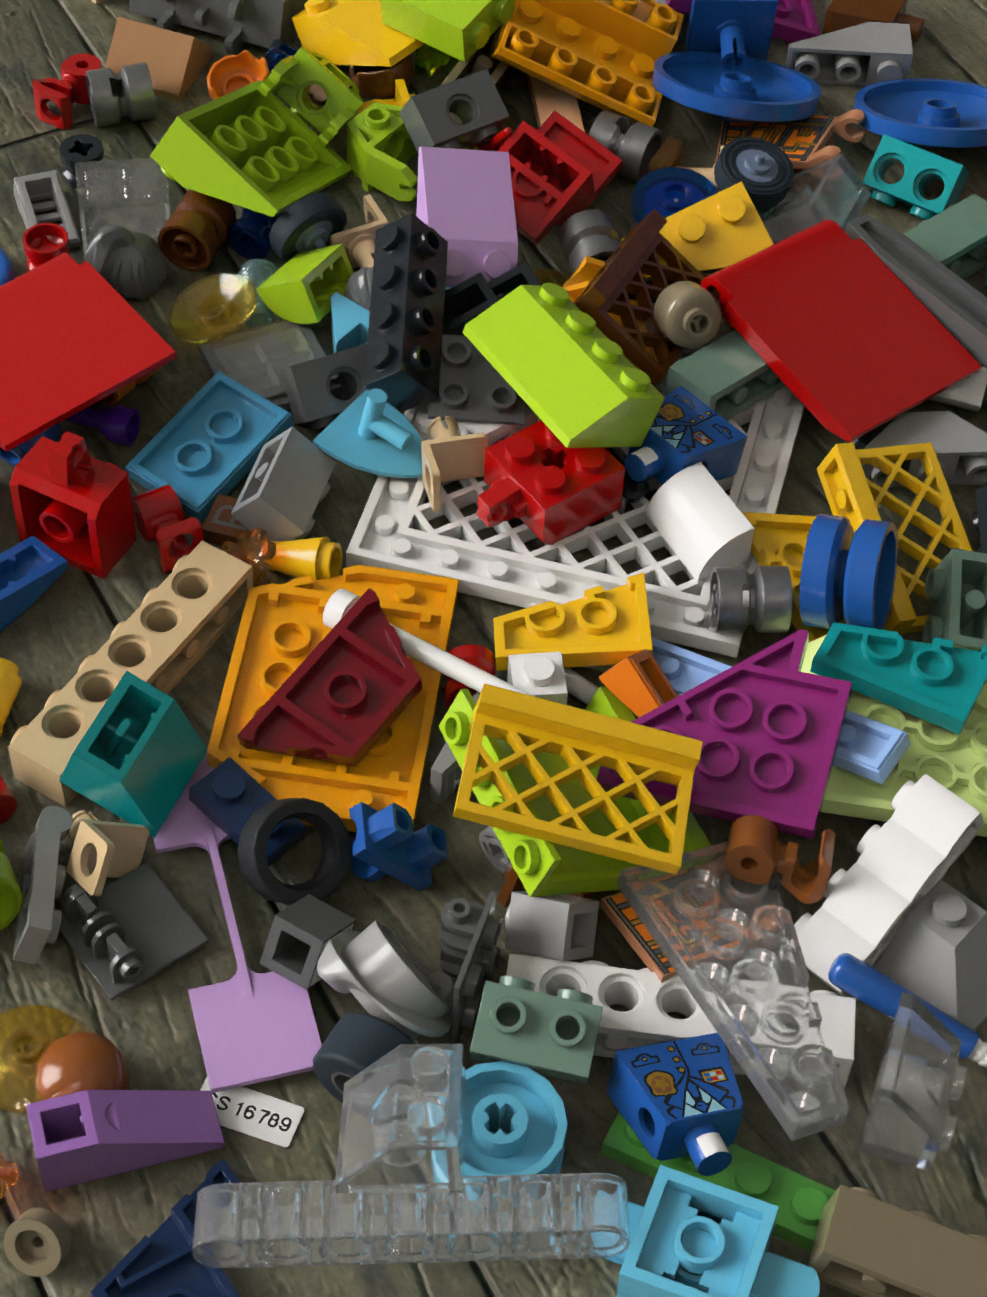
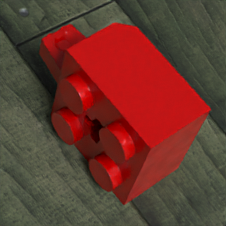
[477,420,625,545]
[9,431,136,579]

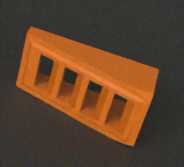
[599,649,678,717]

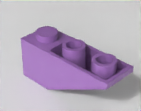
[26,1090,225,1192]

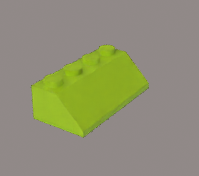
[462,283,665,448]

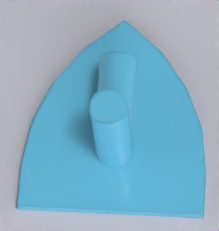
[312,388,422,478]

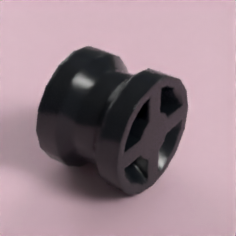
[59,134,106,189]

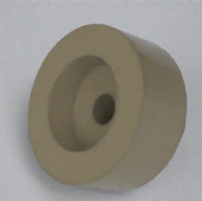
[3,1208,72,1277]

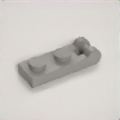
[13,806,73,965]

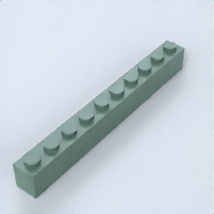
[665,193,987,420]

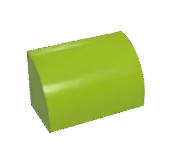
[256,243,354,324]

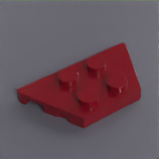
[237,588,422,767]

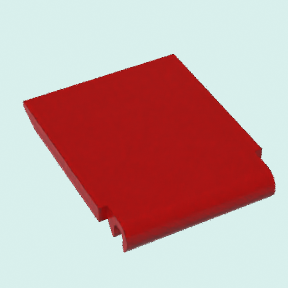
[701,219,982,443]
[0,252,177,452]

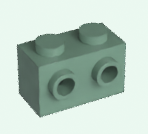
[923,548,987,651]
[470,976,603,1086]

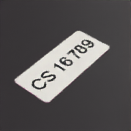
[200,1077,304,1148]

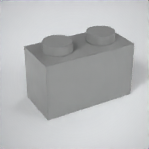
[231,426,336,544]

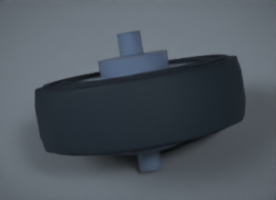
[714,137,794,210]
[269,192,347,262]

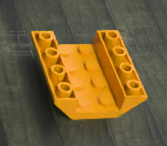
[490,0,684,127]

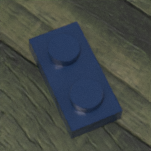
[189,757,306,867]

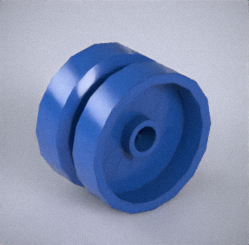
[799,514,898,630]

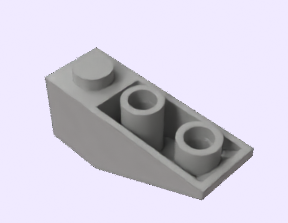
[785,22,913,86]

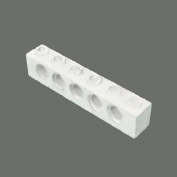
[506,954,856,1088]

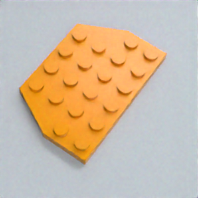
[207,565,459,832]

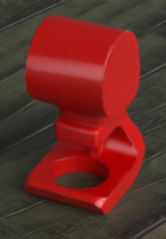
[32,53,102,130]
[131,484,204,573]

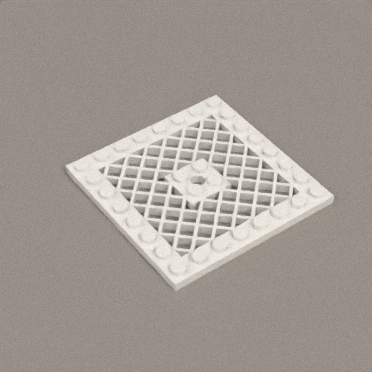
[346,336,805,658]

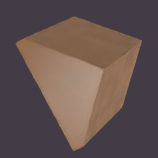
[105,16,215,102]

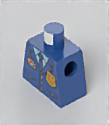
[625,386,747,485]
[606,1032,744,1176]

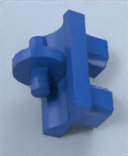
[349,802,448,892]

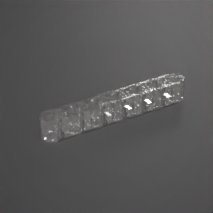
[192,1173,630,1268]

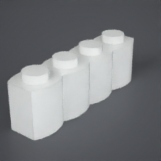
[787,773,984,997]

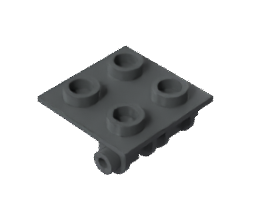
[428,334,526,426]
[59,863,209,1001]
[440,891,503,1048]

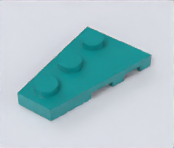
[810,622,987,735]

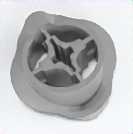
[317,919,456,1041]

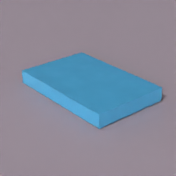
[125,371,294,522]

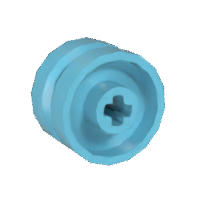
[431,1061,568,1222]

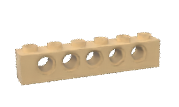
[8,540,254,807]

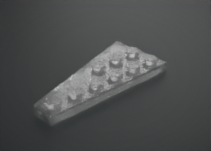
[617,842,849,1141]

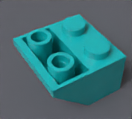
[59,671,207,838]

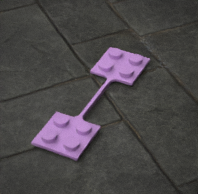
[153,753,322,1093]

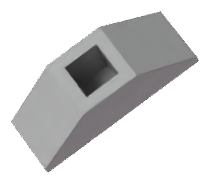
[862,411,987,488]

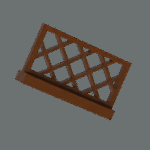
[573,208,720,385]

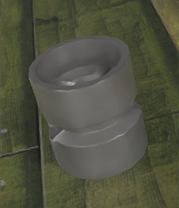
[86,62,156,127]
[589,110,663,183]
[558,209,621,275]
[710,566,792,633]

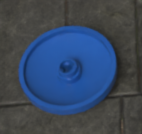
[652,51,821,122]
[854,78,987,149]

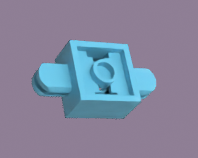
[577,1165,820,1297]

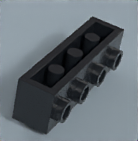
[364,213,448,413]

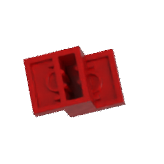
[498,110,623,245]

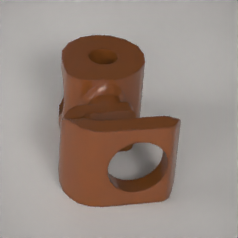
[724,815,836,904]

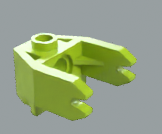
[258,47,364,149]
[346,102,465,202]

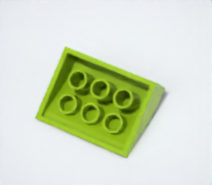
[150,80,353,217]

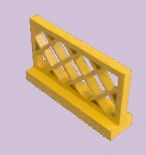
[816,442,972,636]
[453,683,703,875]

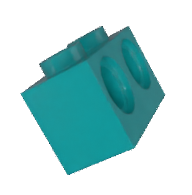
[862,134,970,220]

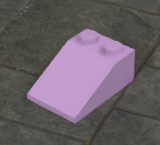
[416,146,518,287]

